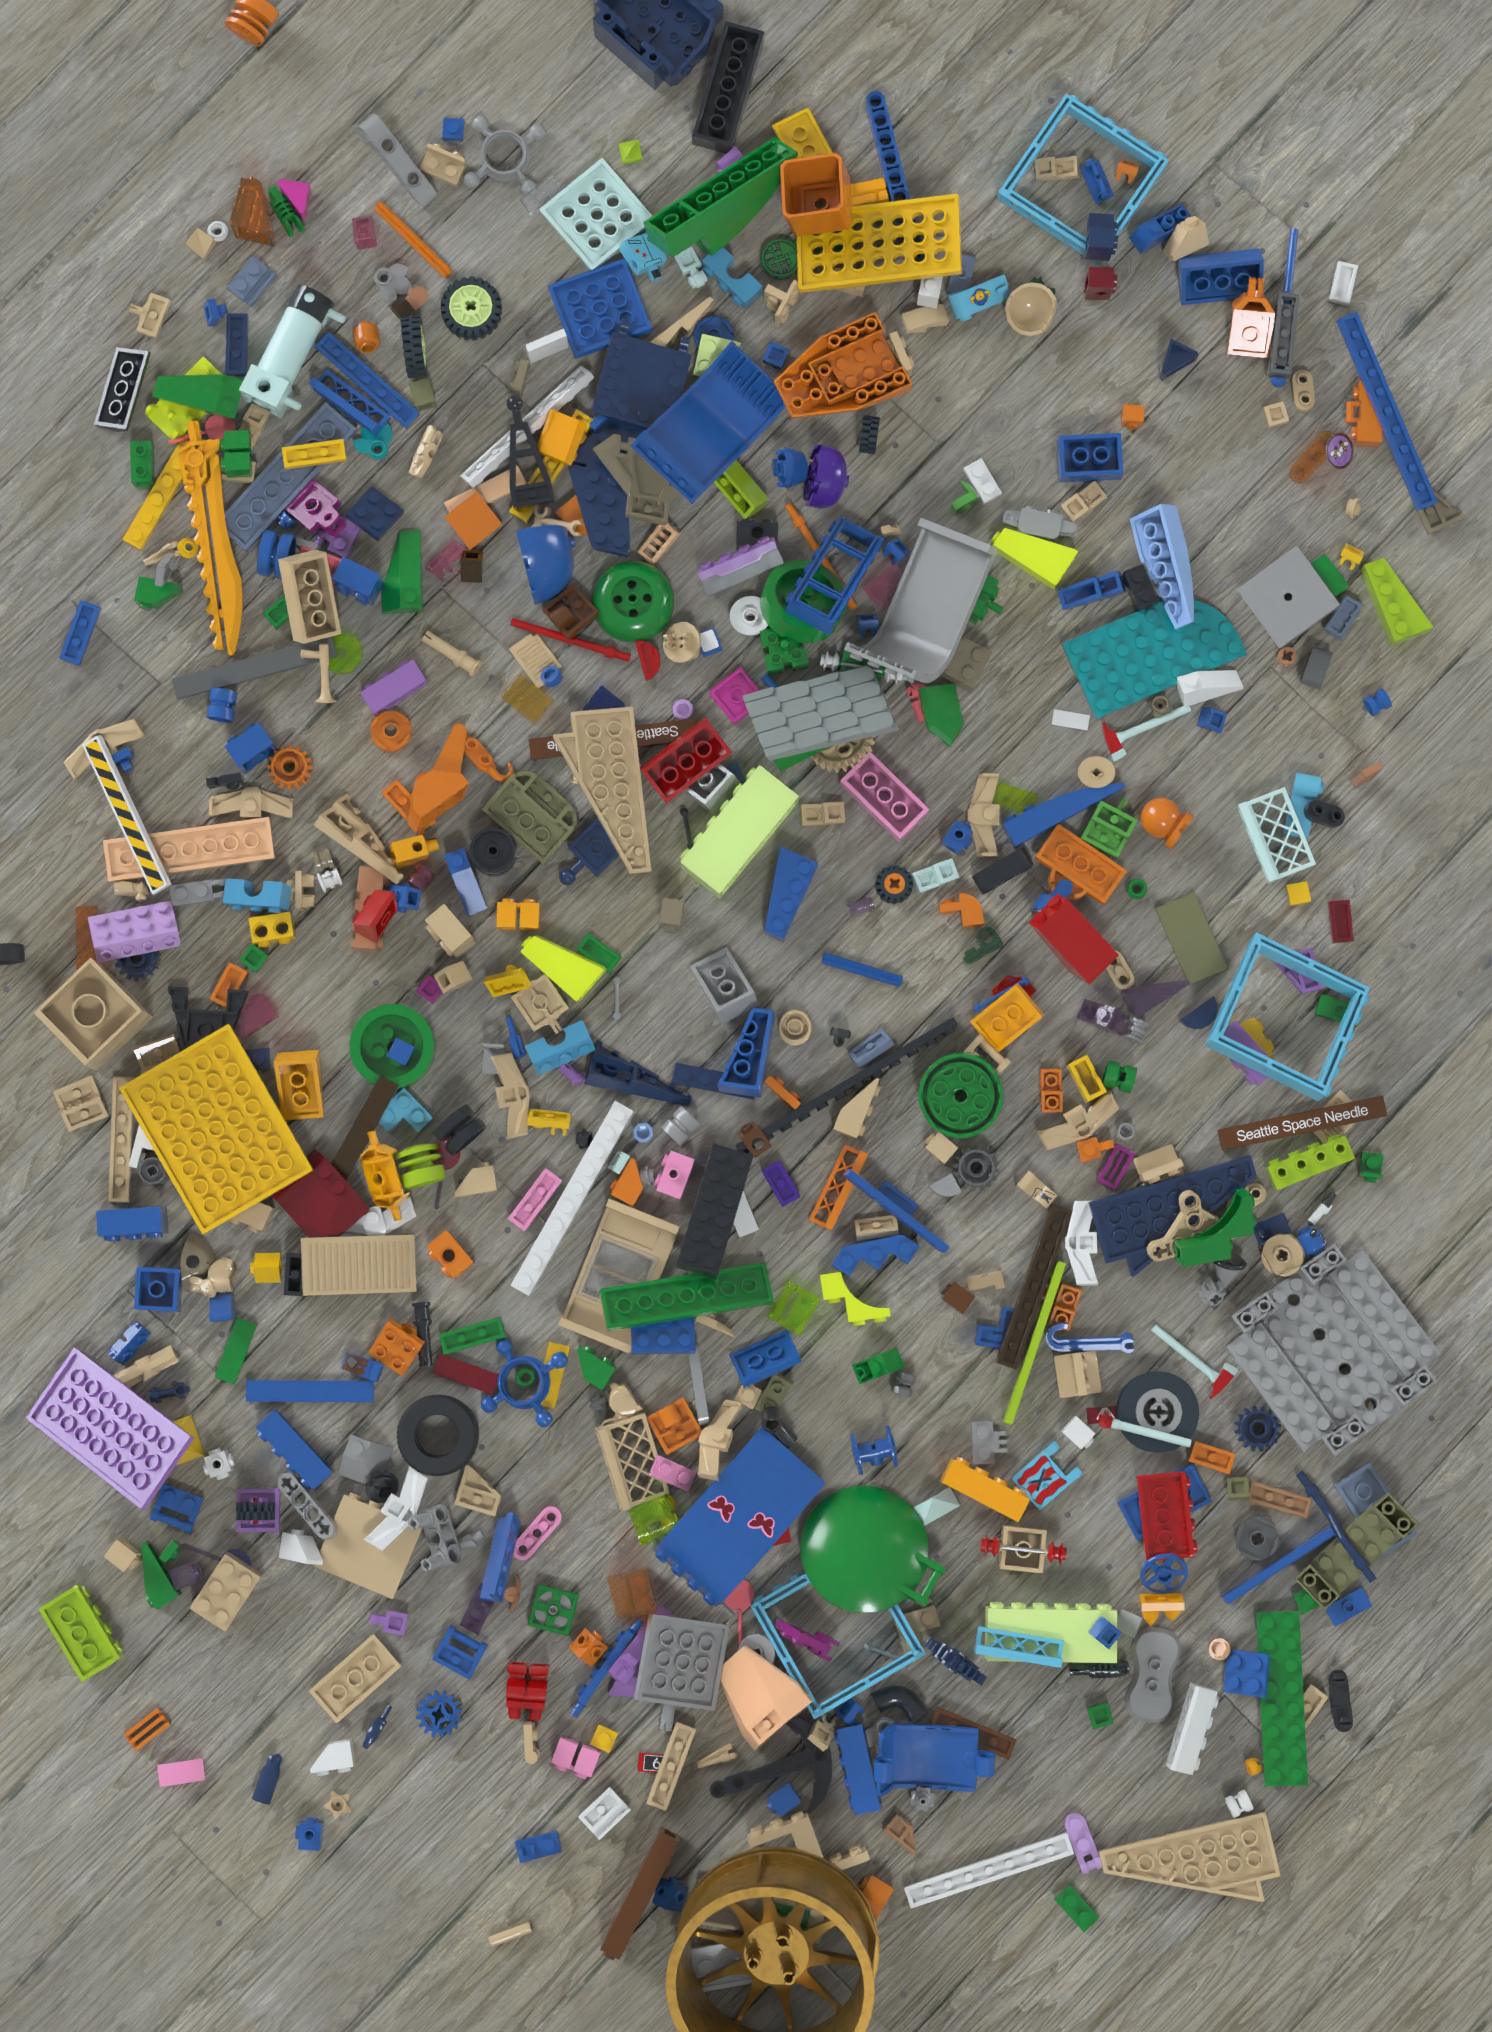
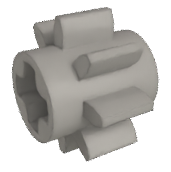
[1198,1280,1226,1306]

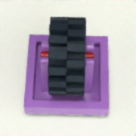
[236,1488,280,1532]

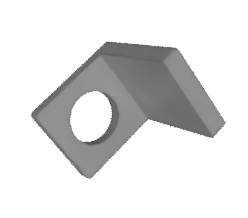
[482,1043,505,1075]

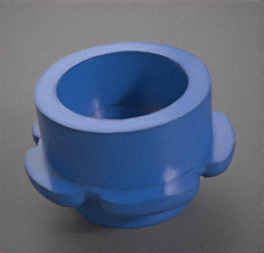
[278,511,297,530]

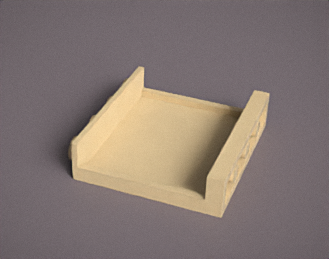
[314,1492,423,1599]

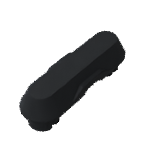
[1328,1670,1353,1732]

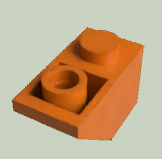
[610,1158,644,1207]

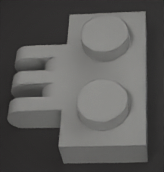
[971,1421,1009,1465]

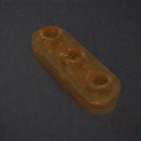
[1289,431,1335,484]

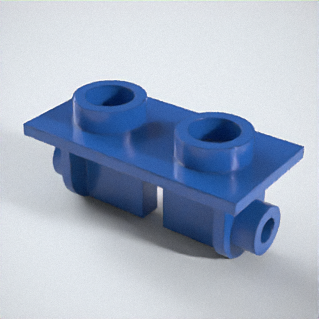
[1079,158,1114,204]
[108,1322,151,1365]

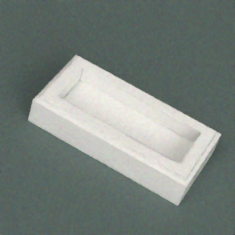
[1328,261,1358,306]

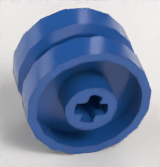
[257,530,296,579]

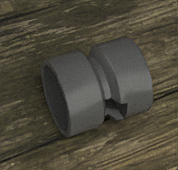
[139,1157,170,1186]

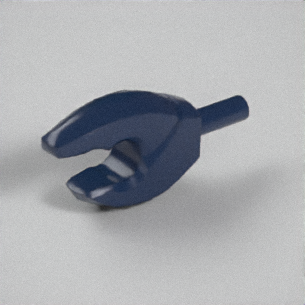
[362,1705,392,1749]

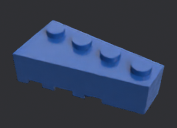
[764,846,818,942]
[717,1008,775,1098]

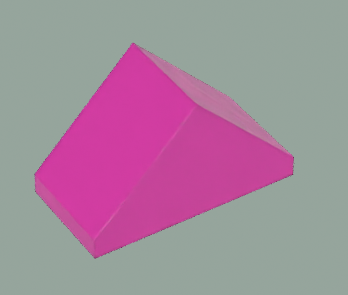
[277,179,311,220]

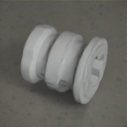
[1123,1018,1148,1044]

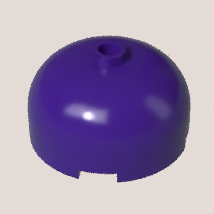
[803,444,849,509]

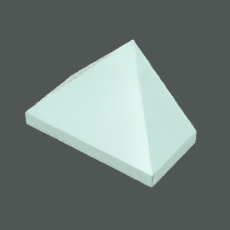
[913,1487,960,1526]

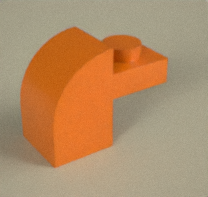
[938,893,984,929]

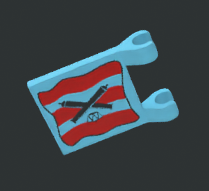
[1012,1441,1082,1511]

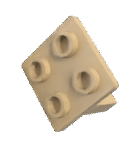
[764,280,799,328]
[1133,1144,1184,1186]
[1054,1350,1102,1398]

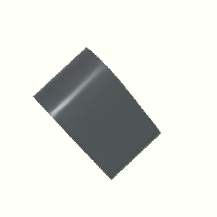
[1300,646,1333,690]

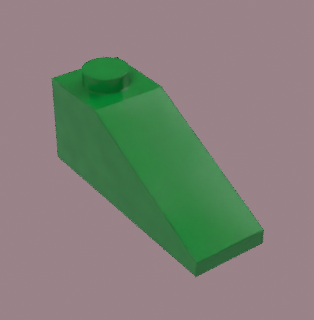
[141,1540,182,1610]

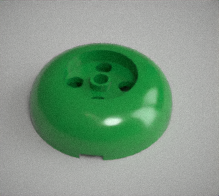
[592,560,674,643]

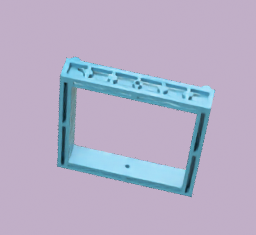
[997,93,1169,266]
[1204,932,1370,1102]
[750,1572,926,1719]

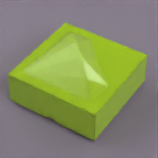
[619,140,643,165]

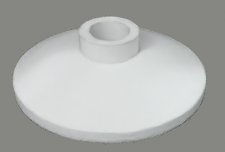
[730,596,768,636]

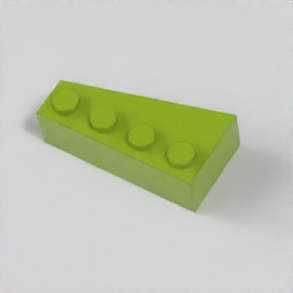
[1360,558,1433,647]

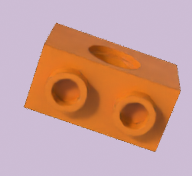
[427,1230,475,1279]

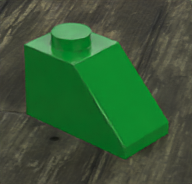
[134,576,183,610]

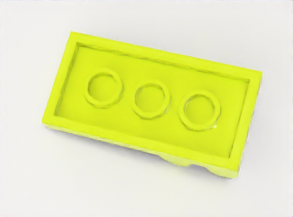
[145,357,222,445]

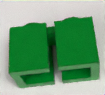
[220,430,252,478]

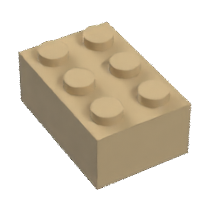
[425,904,476,959]
[189,1552,264,1632]

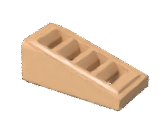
[637,521,681,565]

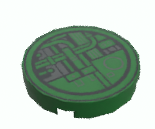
[760,238,798,280]

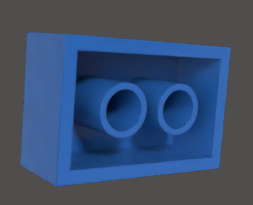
[1057,433,1124,483]
[96,1206,168,1242]

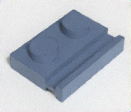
[227,256,277,307]

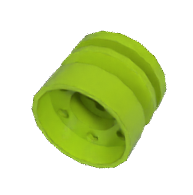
[395,1143,447,1190]

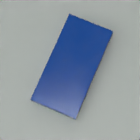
[1117,1463,1212,1540]

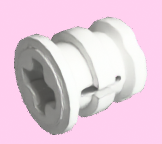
[316,867,343,893]

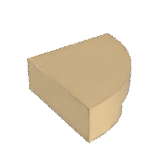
[880,524,902,538]

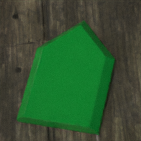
[918,683,964,747]

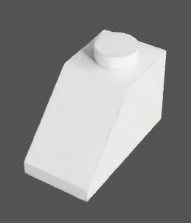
[279,1529,323,1565]

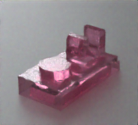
[425,540,465,581]

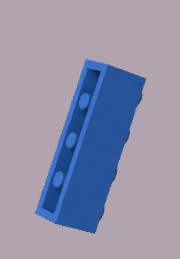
[256,1409,335,1490]
[834,1722,883,1815]

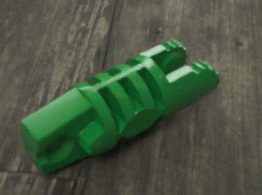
[268,186,305,238]

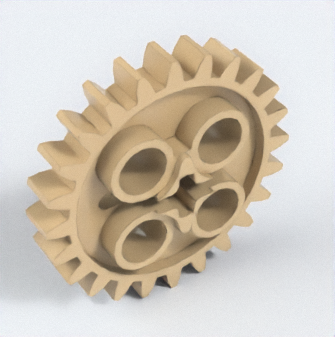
[811,736,875,773]

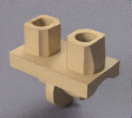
[287,871,315,911]

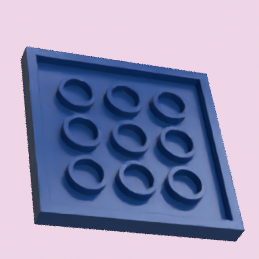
[548,258,653,359]

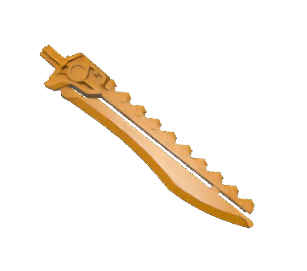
[178,421,243,656]

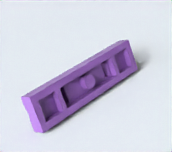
[607,1605,675,1686]

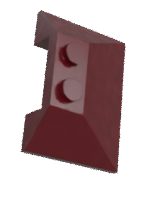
[271,1149,370,1238]

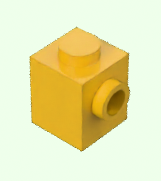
[250,1253,283,1283]

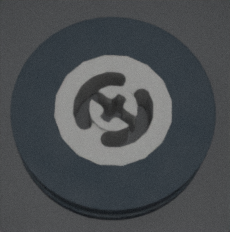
[1116,1371,1199,1453]

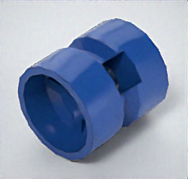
[206,688,238,723]

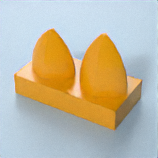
[1139,1593,1185,1626]

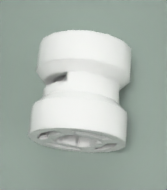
[1225,1790,1253,1818]

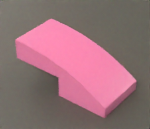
[157,1758,205,1787]

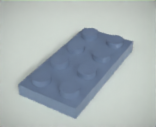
[1333,1462,1418,1558]

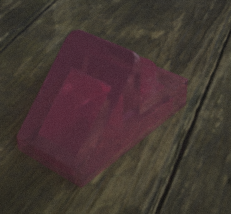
[352,215,377,250]

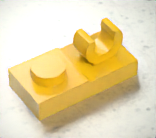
[527,1108,572,1136]

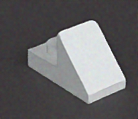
[129,1125,154,1169]

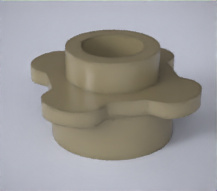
[1148,695,1172,718]

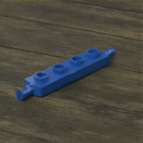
[570,1617,644,1718]

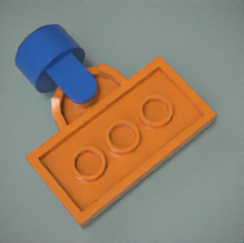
[1031,824,1127,917]

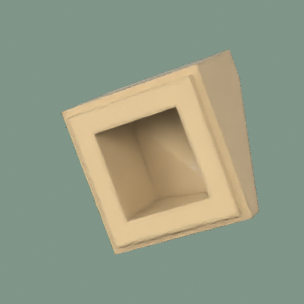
[186,227,216,259]

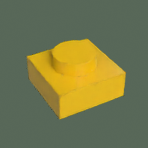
[590,1724,618,1753]

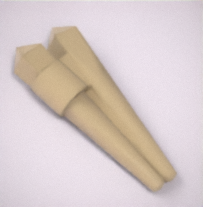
[143,541,181,566]
[696,1743,738,1768]

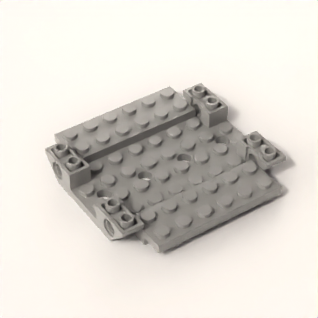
[1226,1244,1441,1456]

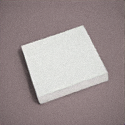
[526,329,569,363]

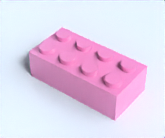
[840,752,929,842]

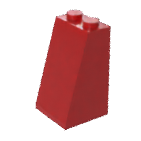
[1029,894,1119,985]

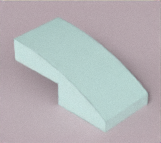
[911,858,960,894]

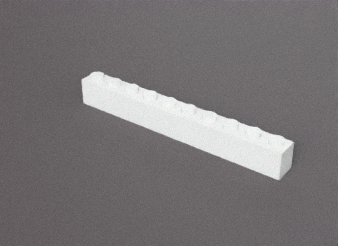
[510,1101,634,1296]

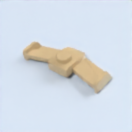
[63,719,146,781]
[967,773,1000,857]
[209,787,294,820]
[490,1052,530,1139]
[1036,1089,1120,1151]
[698,1400,743,1481]

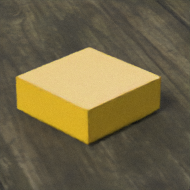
[1286,881,1311,906]

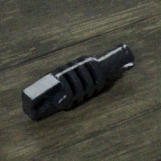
[1069,1660,1129,1679]

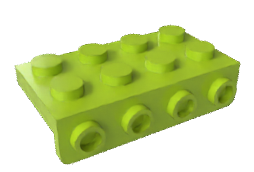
[38,1583,124,1682]

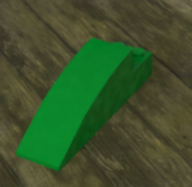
[643,137,798,257]

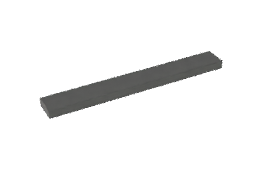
[172,636,338,700]

